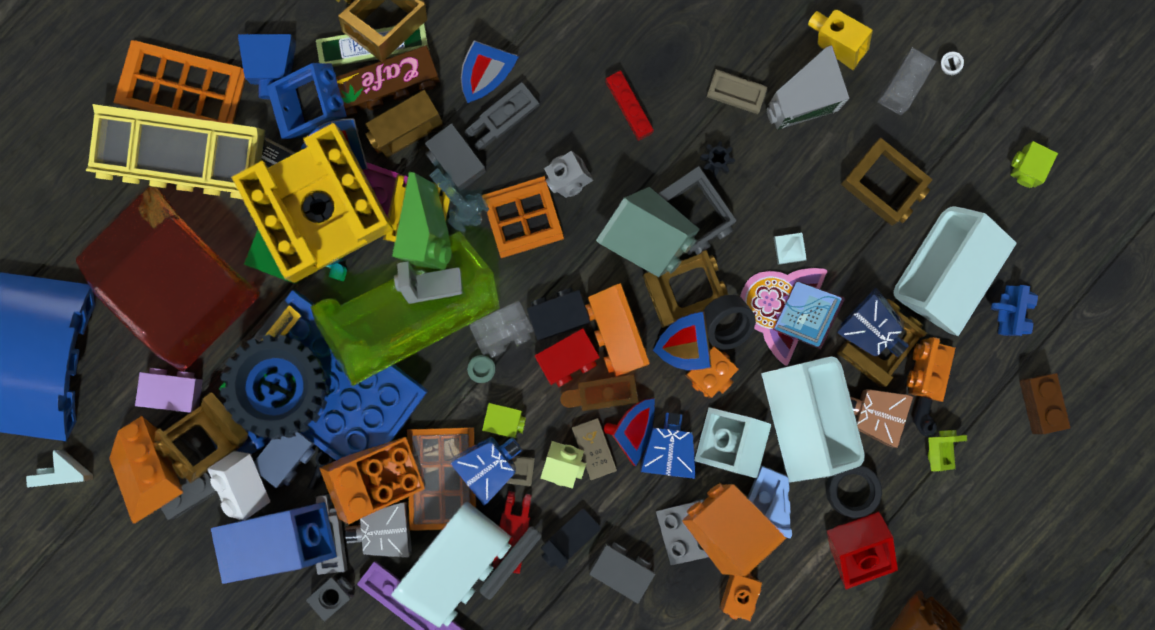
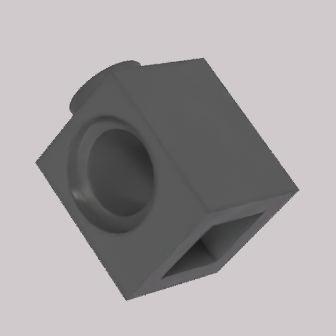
[306,574,355,622]

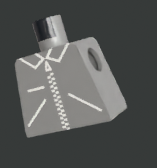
[345,501,412,557]

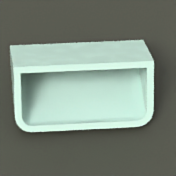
[894,206,1016,336]
[761,356,864,482]
[391,501,511,628]

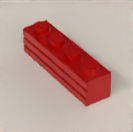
[605,71,654,141]

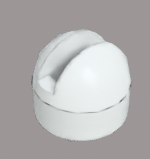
[941,52,964,75]

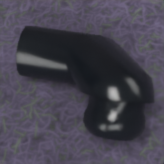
[913,396,937,437]

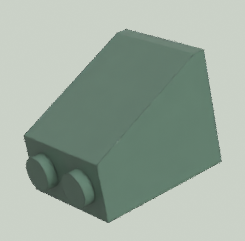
[596,187,700,277]

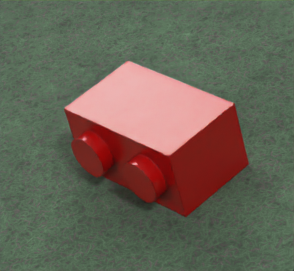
[535,329,600,388]

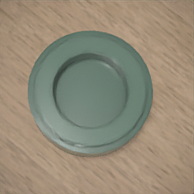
[467,355,496,383]

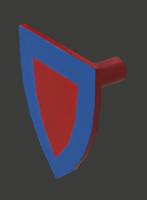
[604,398,655,466]

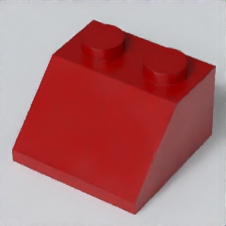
[827,512,898,589]

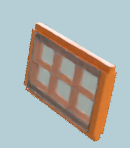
[407,428,476,531]

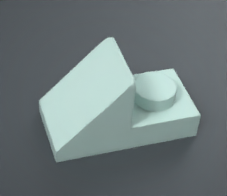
[26,450,93,487]

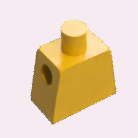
[808,10,873,70]

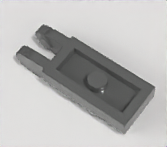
[464,82,540,151]

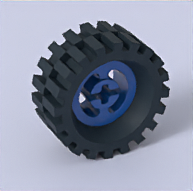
[220,334,329,439]

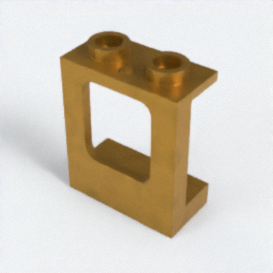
[643,250,728,328]
[837,299,927,387]
[154,392,248,483]

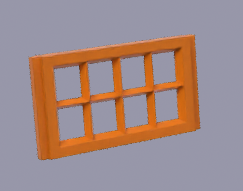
[113,40,246,124]

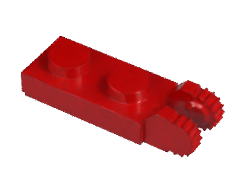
[492,491,532,574]

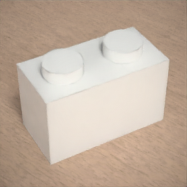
[207,451,270,520]

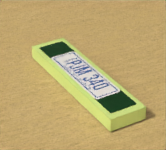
[316,24,429,67]

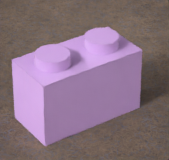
[135,368,203,413]

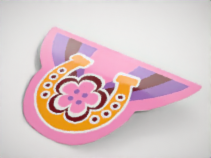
[740,268,827,366]

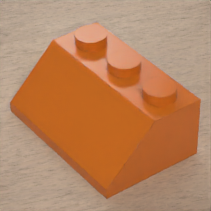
[585,283,650,377]
[109,416,184,523]

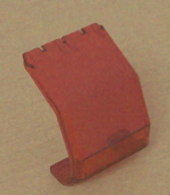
[76,186,261,372]

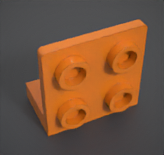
[906,337,956,402]

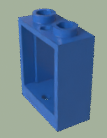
[267,63,347,139]

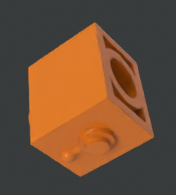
[685,346,739,398]
[720,573,762,621]

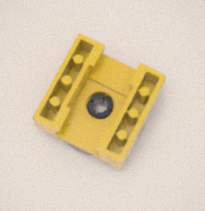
[232,123,394,283]

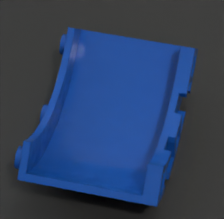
[0,272,95,441]

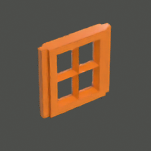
[482,176,564,259]

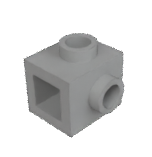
[544,151,593,198]

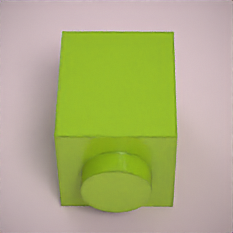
[482,403,526,438]

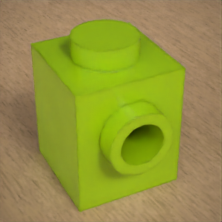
[1011,141,1058,188]

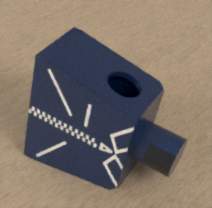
[837,288,909,357]

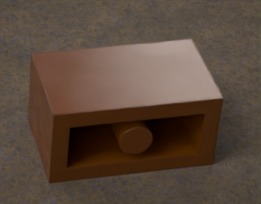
[1019,373,1071,434]

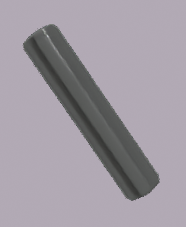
[479,526,542,600]

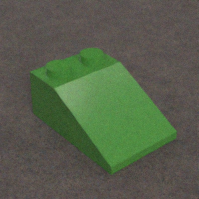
[392,172,452,270]

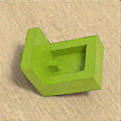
[928,430,967,471]

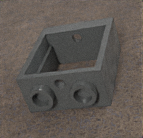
[658,166,736,255]

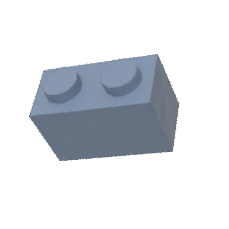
[254,431,315,488]

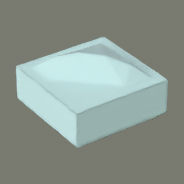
[774,233,807,265]

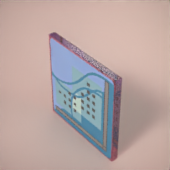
[773,280,845,349]

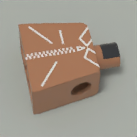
[850,390,913,448]

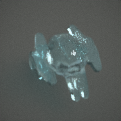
[429,168,489,232]

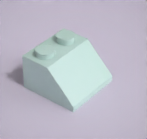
[694,407,771,478]

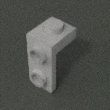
[394,261,463,304]

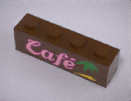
[336,45,440,119]

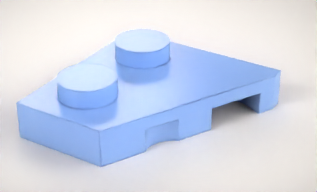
[747,465,792,539]

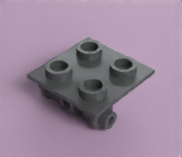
[656,499,709,565]

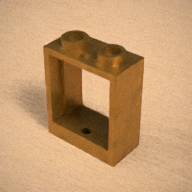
[338,0,427,62]
[366,90,444,158]
[841,138,933,226]

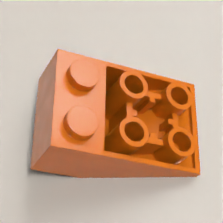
[320,437,425,524]

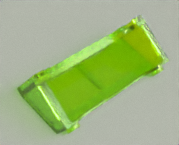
[310,231,500,386]

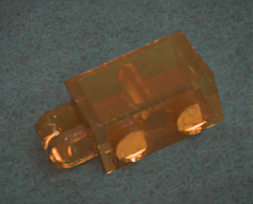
[560,374,638,411]

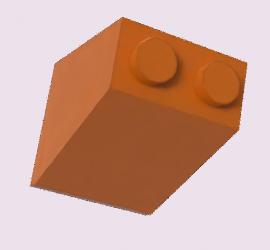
[682,484,786,576]

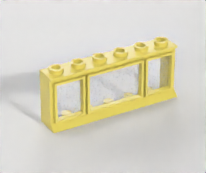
[86,104,265,199]

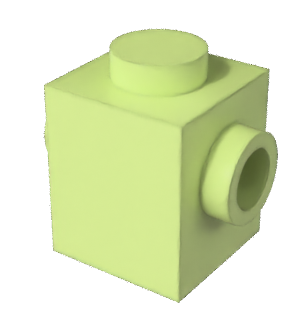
[540,441,586,488]

